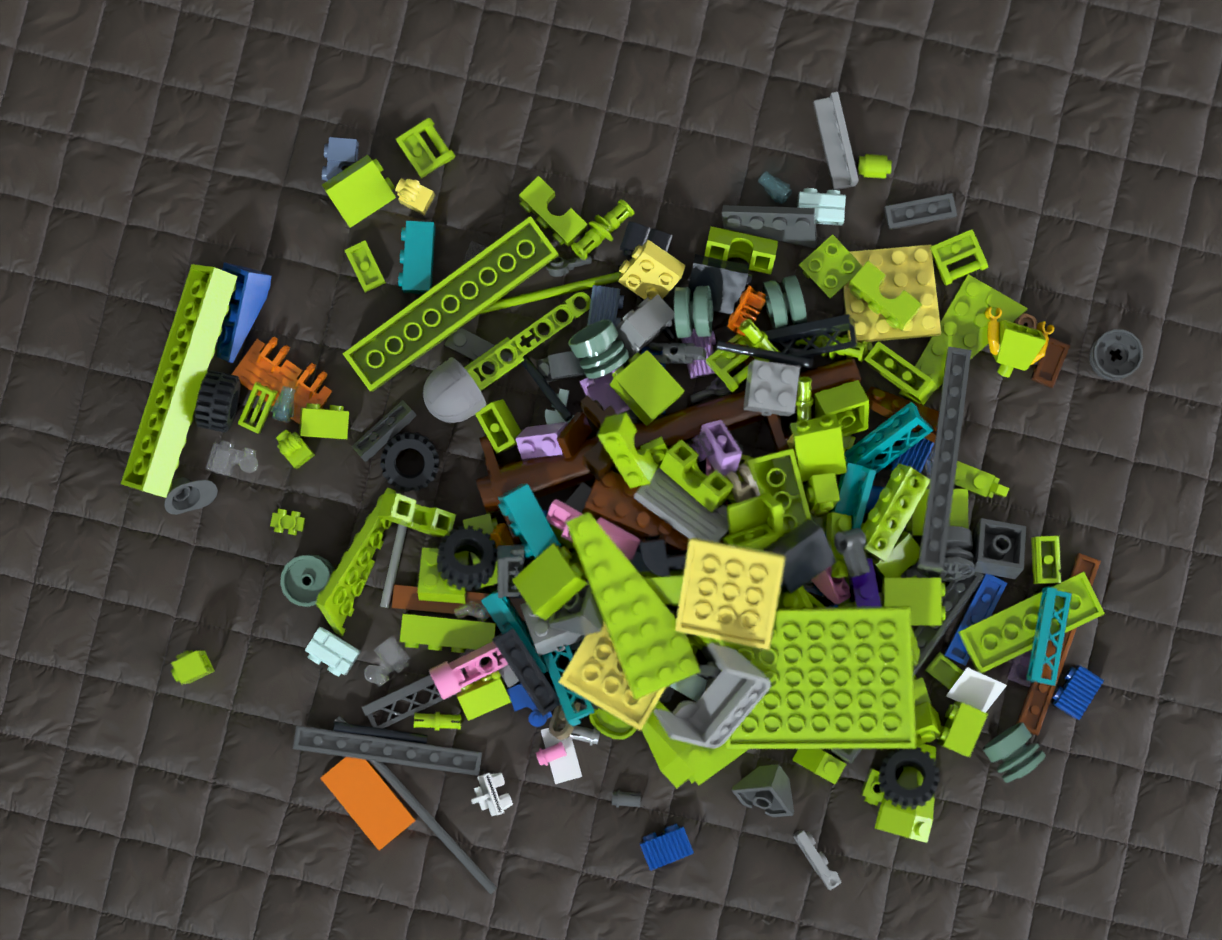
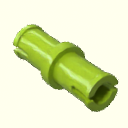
[739,319,779,360]
[795,377,813,422]
[414,712,461,731]

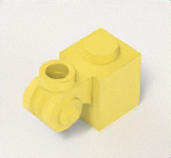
[395,178,435,216]

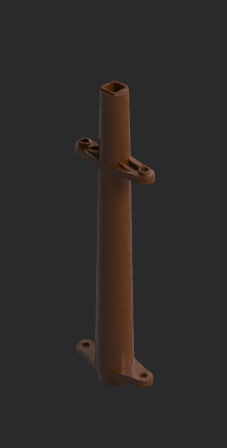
[476,356,862,545]

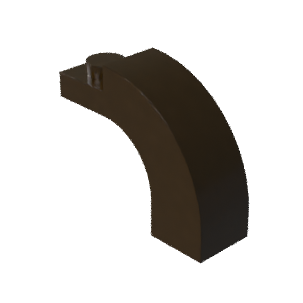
[581,395,617,481]

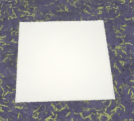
[946,668,1007,713]

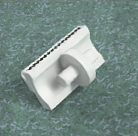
[471,773,513,816]

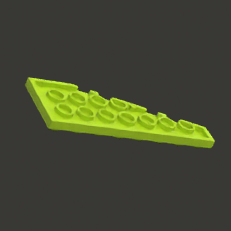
[566,513,700,699]

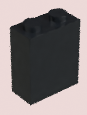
[688,254,753,314]
[763,518,836,593]

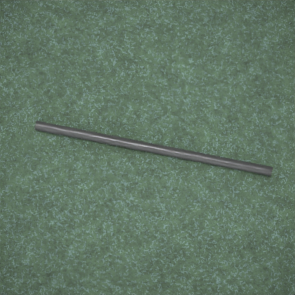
[333,716,497,895]

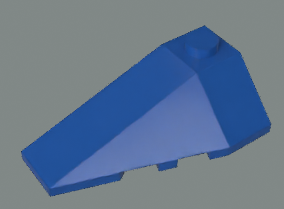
[217,262,272,363]

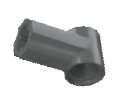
[834,528,870,578]

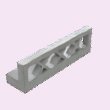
[813,92,859,190]

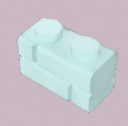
[797,188,846,225]
[305,627,361,677]

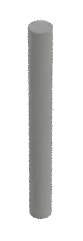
[380,524,407,608]

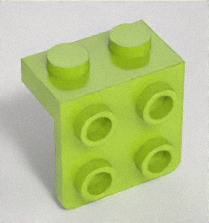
[726,493,787,540]

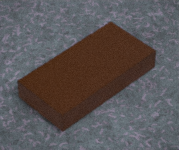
[1031,337,1071,388]
[556,412,592,458]

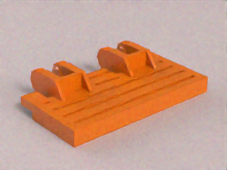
[231,337,333,425]

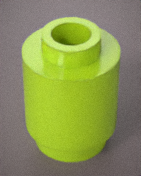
[858,154,892,178]

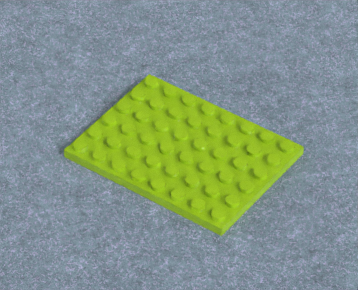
[720,606,916,749]

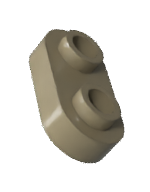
[549,695,580,740]

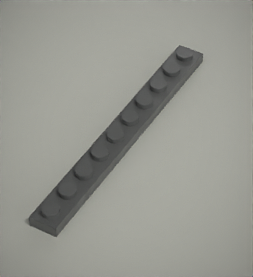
[918,346,971,572]
[831,572,984,764]

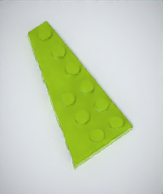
[899,274,1028,404]
[316,488,396,636]

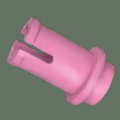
[536,742,567,766]

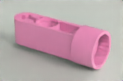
[429,642,508,700]

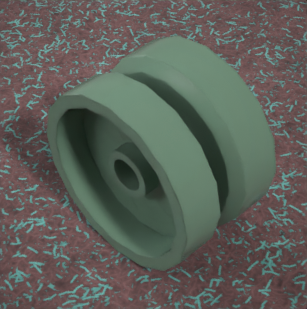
[763,275,807,329]
[674,286,713,338]
[280,555,335,607]

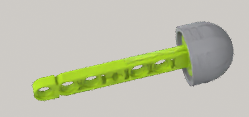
[423,292,591,423]

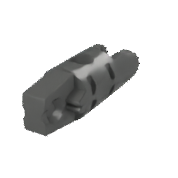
[649,343,707,364]

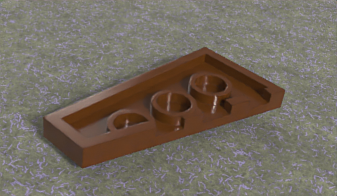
[865,386,939,443]

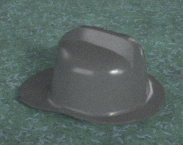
[164,477,218,515]

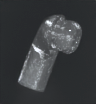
[453,601,489,622]

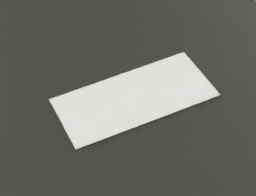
[541,728,582,784]

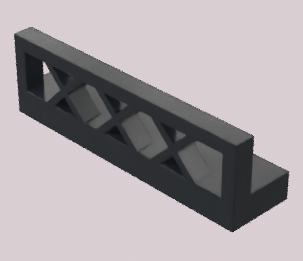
[764,314,858,363]
[492,622,561,716]

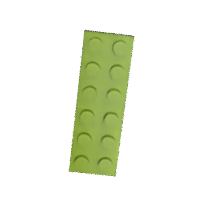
[958,572,1105,673]

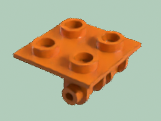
[727,286,766,337]

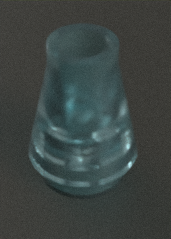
[758,171,793,204]
[271,386,295,422]

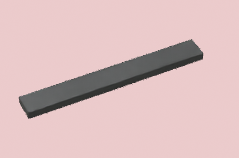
[293,726,482,776]

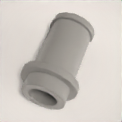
[570,725,600,746]

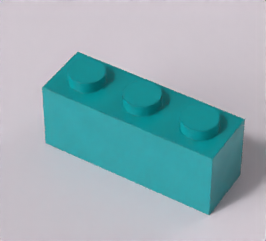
[398,221,435,294]
[498,484,560,560]

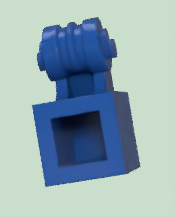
[507,684,552,727]

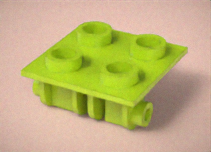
[799,234,863,298]

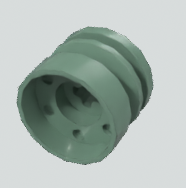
[568,319,630,379]
[982,722,1046,783]

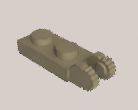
[726,464,760,503]

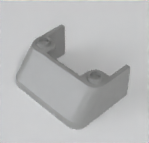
[654,643,771,749]

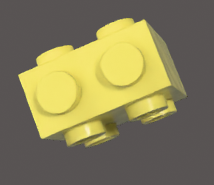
[618,240,685,300]

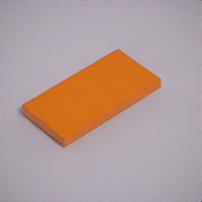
[320,757,416,850]

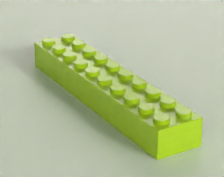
[343,216,559,392]
[121,264,238,498]

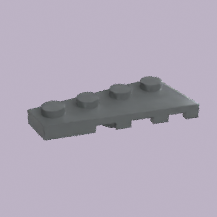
[722,205,817,249]

